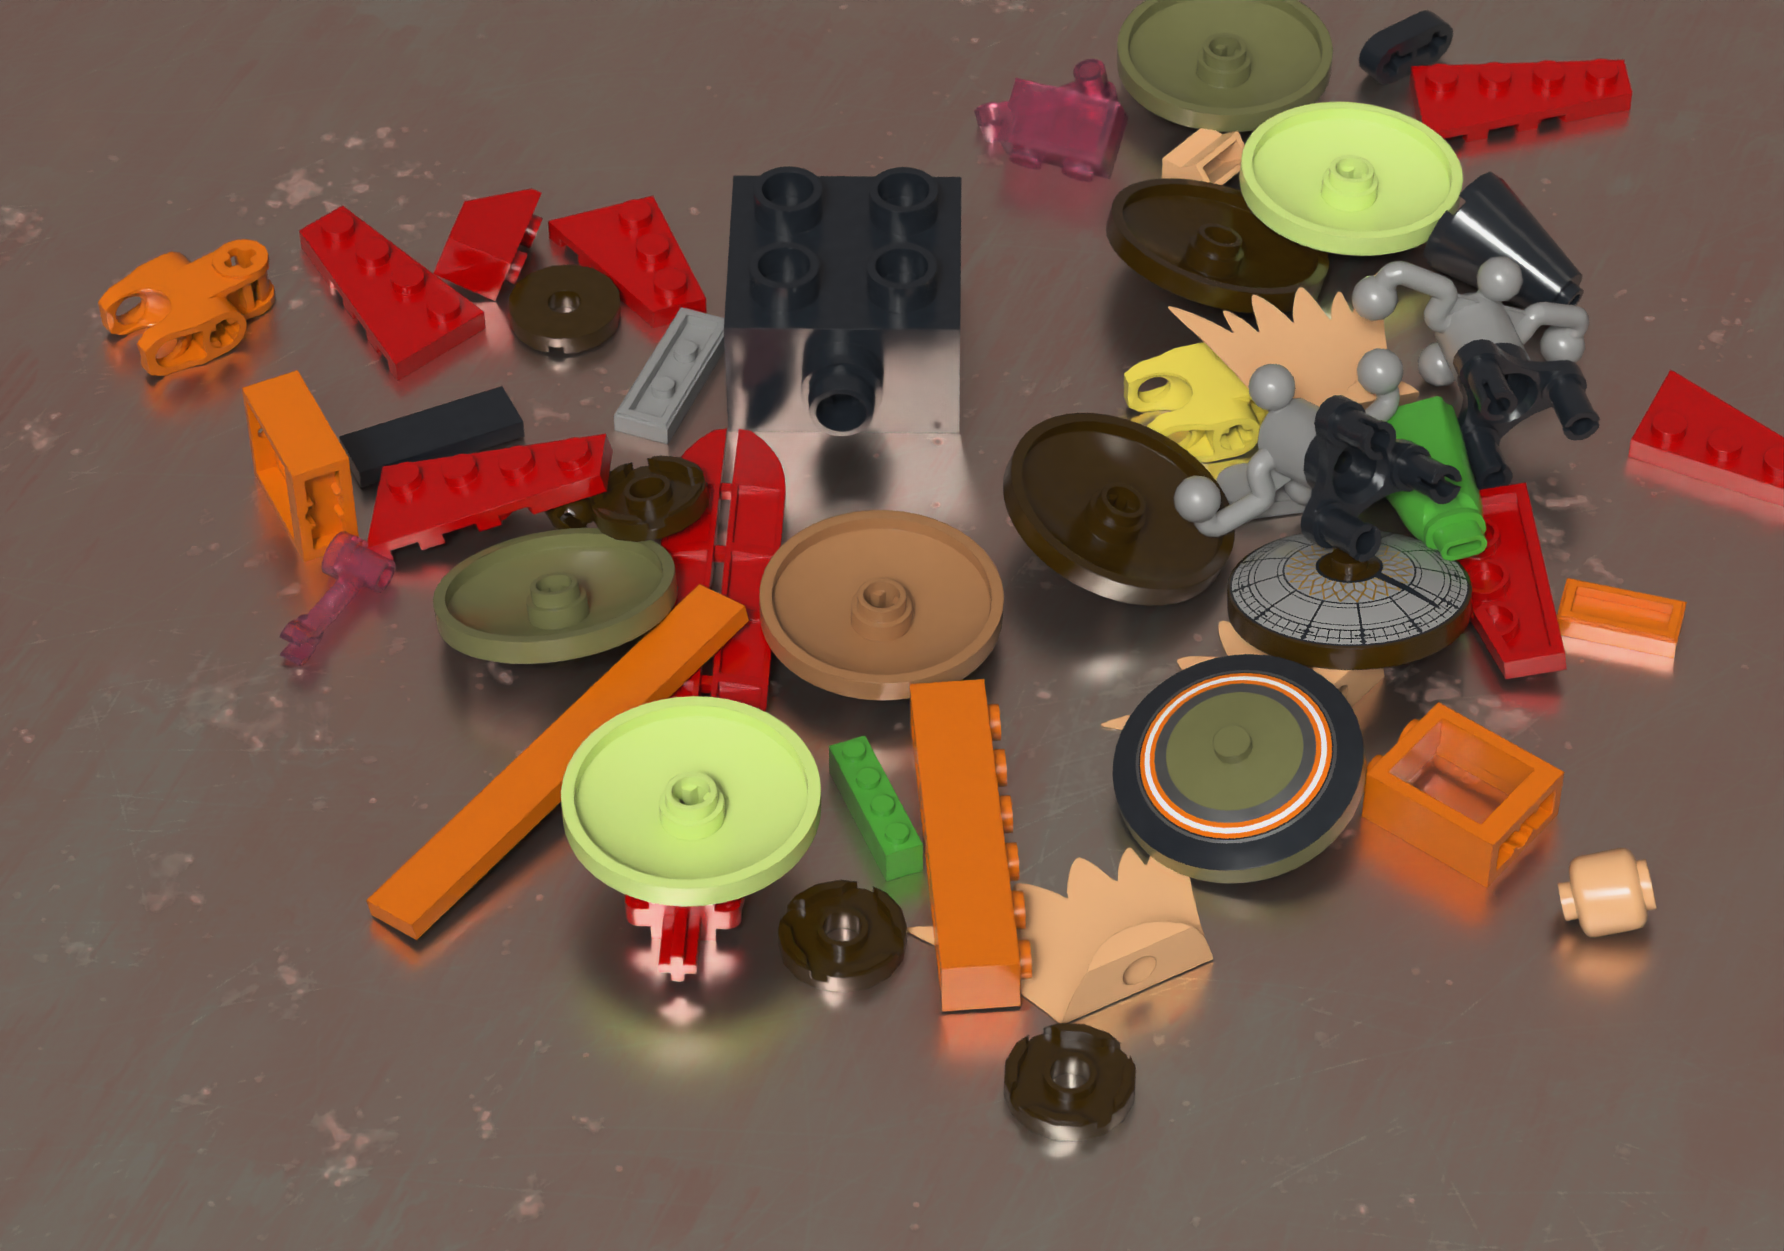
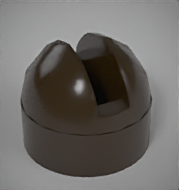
[544,497,594,530]

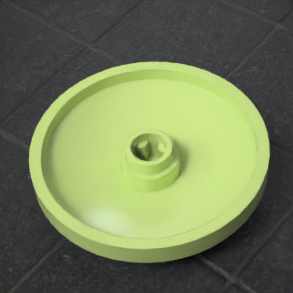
[1239,102,1463,256]
[561,696,821,906]

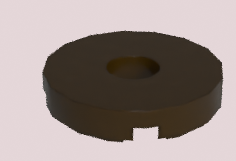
[509,264,621,353]
[590,455,709,542]
[778,880,907,993]
[1004,1023,1136,1141]

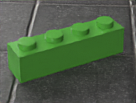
[829,736,923,882]

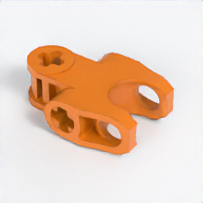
[98,239,276,376]

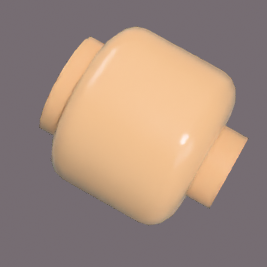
[1558,847,1657,938]

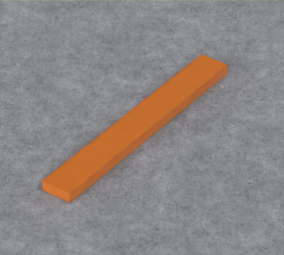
[366,584,749,940]

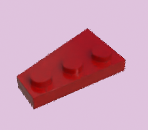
[548,196,707,328]

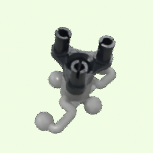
[1352,256,1600,490]
[1174,348,1462,562]

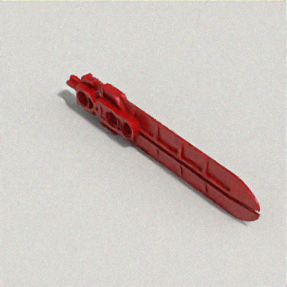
[624,428,786,981]

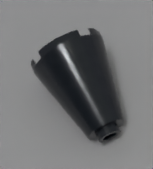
[1424,171,1584,309]

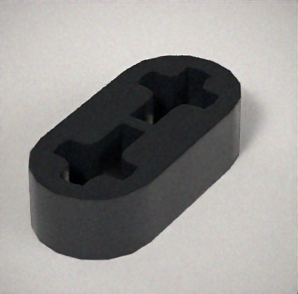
[1359,10,1453,85]

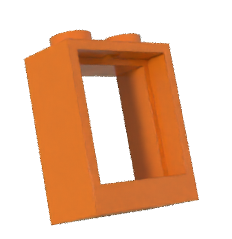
[242,370,360,562]
[1362,702,1565,888]

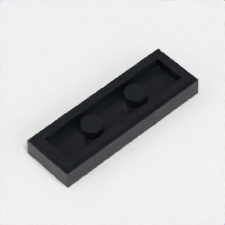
[339,386,525,488]

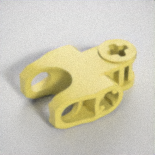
[1124,342,1268,463]

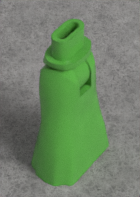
[1385,396,1487,561]

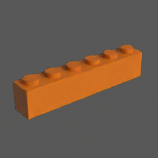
[910,679,1032,1012]

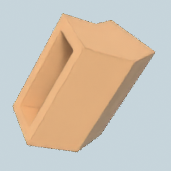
[1161,128,1245,185]

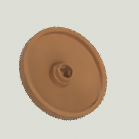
[760,510,1004,700]

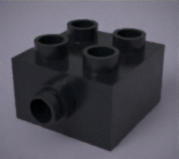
[724,166,961,436]

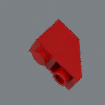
[433,188,543,301]

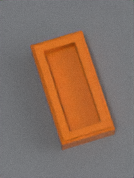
[1557,578,1687,659]

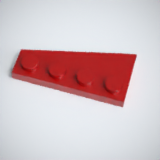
[1410,58,1632,143]
[366,434,613,566]

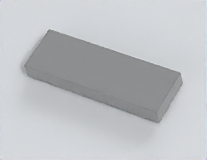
[614,307,725,444]

